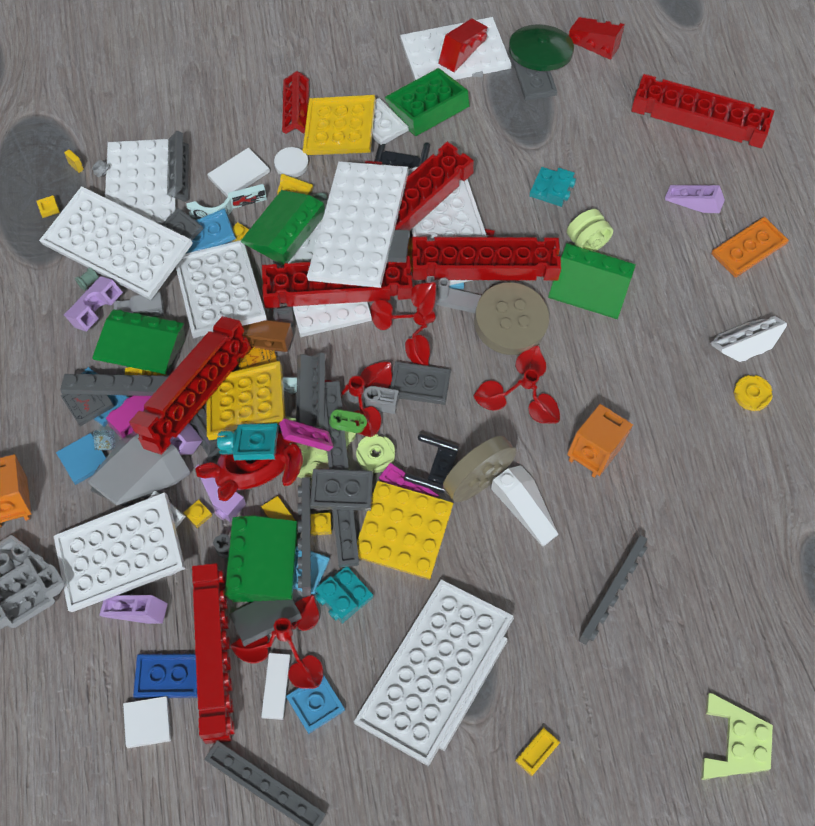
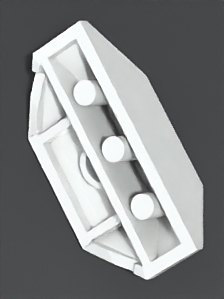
[711,316,787,362]

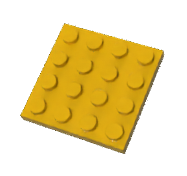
[302,95,376,155]
[206,361,285,441]
[357,481,453,580]

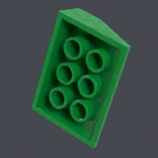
[385,68,470,137]
[240,190,325,266]
[548,243,636,320]
[92,309,185,374]
[225,516,298,603]

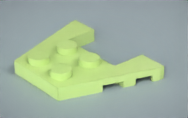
[285,416,356,480]
[701,693,773,780]

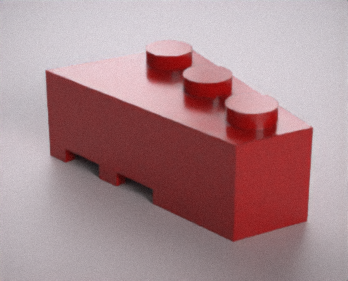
[569,17,625,60]
[438,18,488,72]

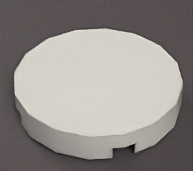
[274,147,308,178]

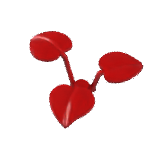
[370,282,436,366]
[473,346,560,424]
[317,362,392,437]
[230,595,323,689]

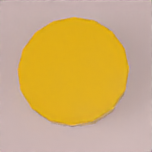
[733,375,773,411]

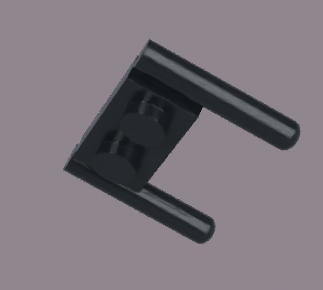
[374,142,430,169]
[404,434,459,493]

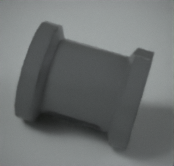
[213,534,230,558]

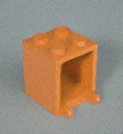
[567,404,633,478]
[0,454,31,528]

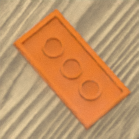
[711,216,789,278]

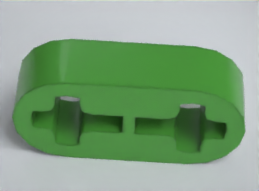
[329,410,367,433]

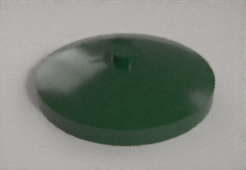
[509,24,574,71]

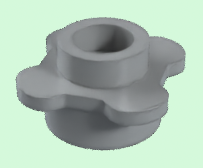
[92,160,110,177]

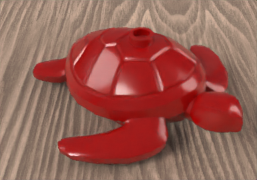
[195,423,304,501]

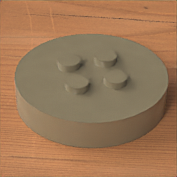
[474,283,549,355]
[443,436,516,502]

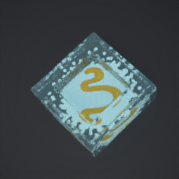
[93,430,115,450]

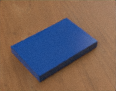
[133,654,197,698]

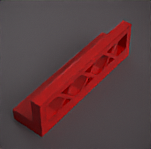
[282,71,309,134]

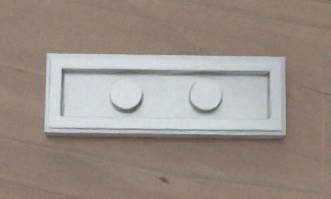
[261,653,291,720]

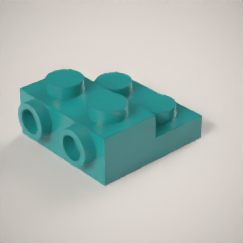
[529,167,576,207]
[315,567,374,624]

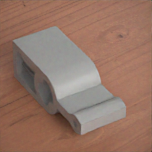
[114,292,165,317]
[348,386,399,414]

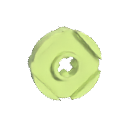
[356,435,395,474]

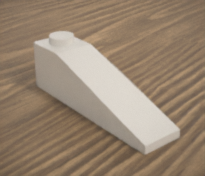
[491,465,558,547]

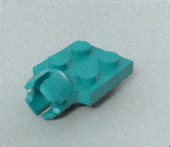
[217,423,279,460]

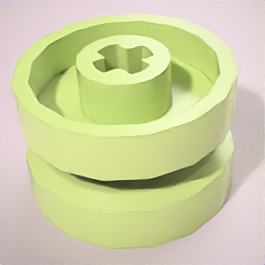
[566,209,613,252]

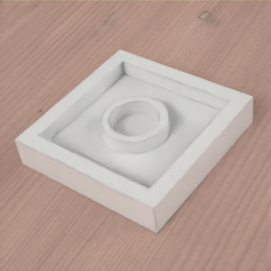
[123,696,171,748]

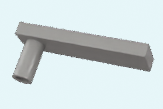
[435,278,482,313]

